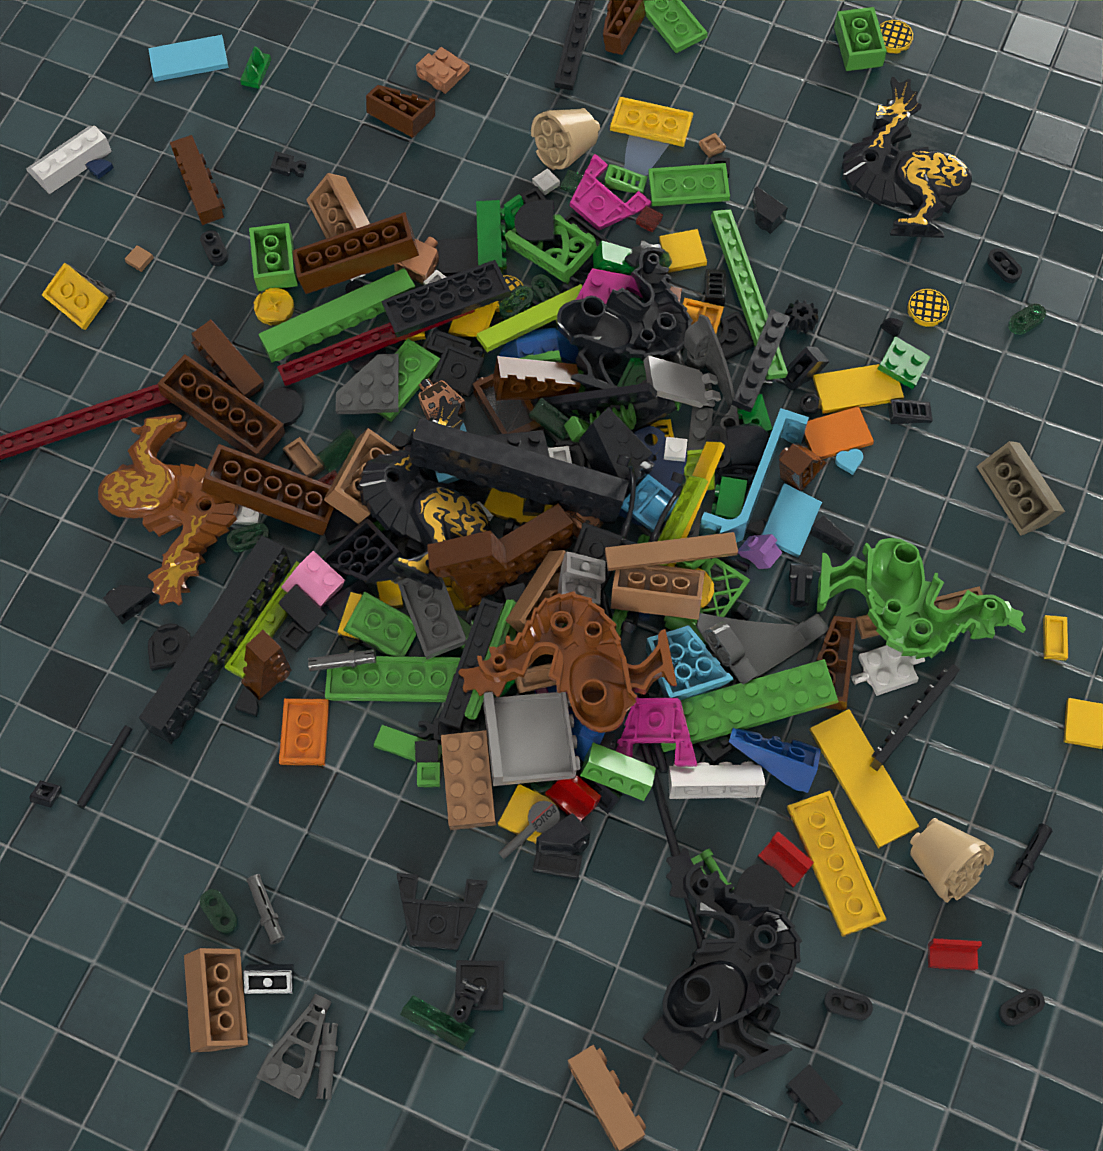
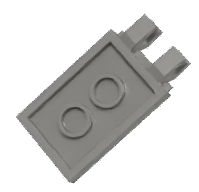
[644,356,721,408]

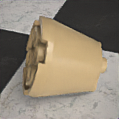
[531,108,600,170]
[910,818,994,903]

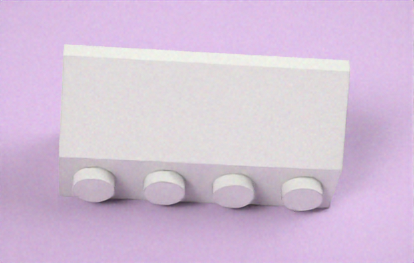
[26,126,112,194]
[668,762,765,799]

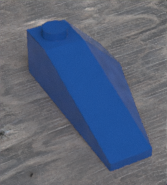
[729,728,821,793]

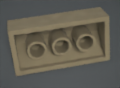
[976,441,1065,536]

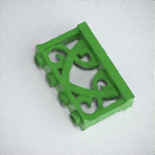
[504,214,597,284]

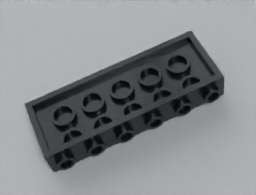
[382,260,511,338]

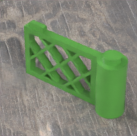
[664,558,750,645]

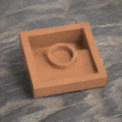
[416,47,470,94]

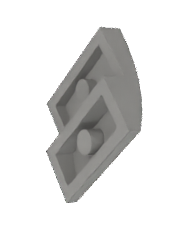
[558,551,606,605]

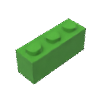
[580,742,656,801]

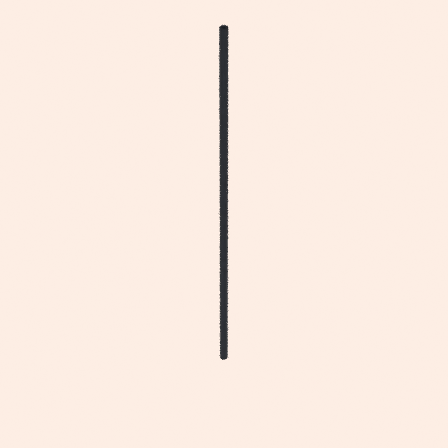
[600,589,705,949]

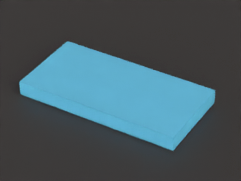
[148,35,229,82]

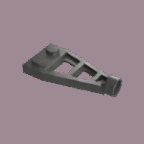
[256,994,332,1100]

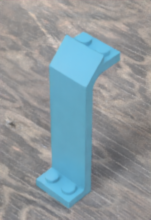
[699,408,809,543]

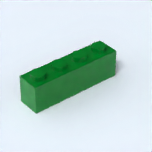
[476,200,507,275]

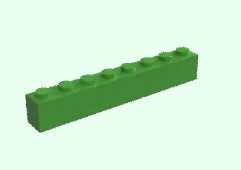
[258,268,415,363]

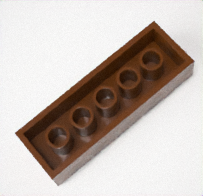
[292,212,419,294]
[158,354,285,460]
[201,444,334,536]
[450,504,573,608]

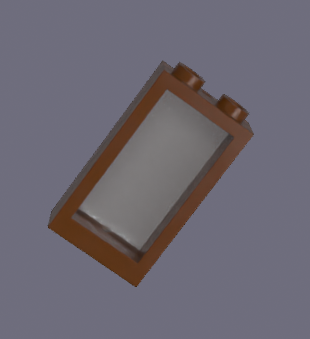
[472,374,544,434]

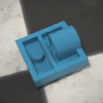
[621,474,678,532]

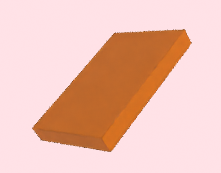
[804,406,874,459]
[279,699,330,766]

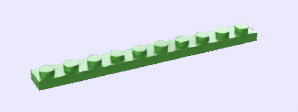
[711,209,788,380]

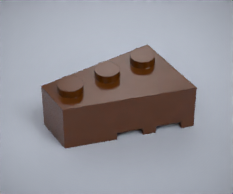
[603,0,646,55]
[366,85,435,138]
[779,444,827,492]
[427,531,507,578]
[241,630,292,700]

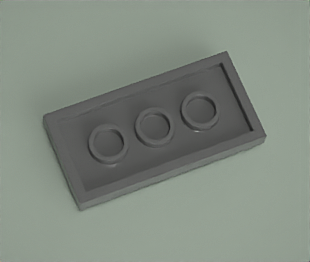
[397,577,467,659]

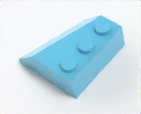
[645,625,733,700]

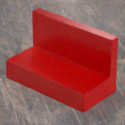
[545,775,601,821]
[758,831,814,888]
[928,938,982,971]

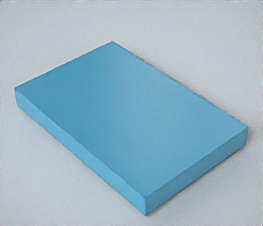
[761,483,822,558]

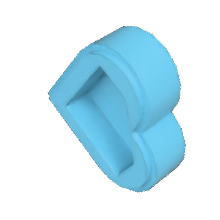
[835,449,863,475]

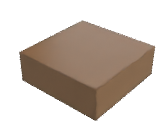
[699,133,726,158]
[125,245,154,272]

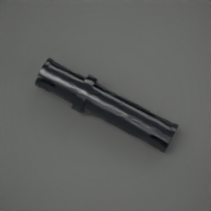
[1007,823,1053,889]

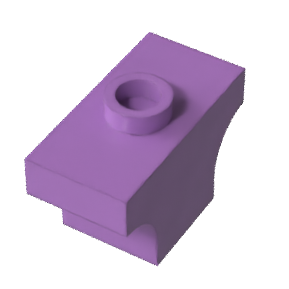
[738,534,782,569]

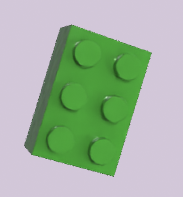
[834,7,887,71]
[249,223,298,291]

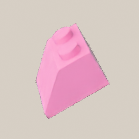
[281,551,345,608]

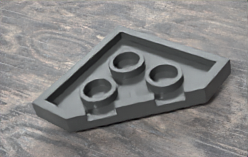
[336,354,399,414]

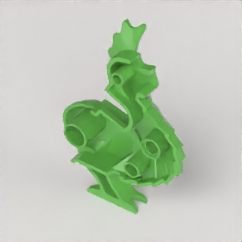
[817,538,1026,659]

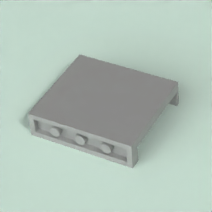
[483,692,580,786]

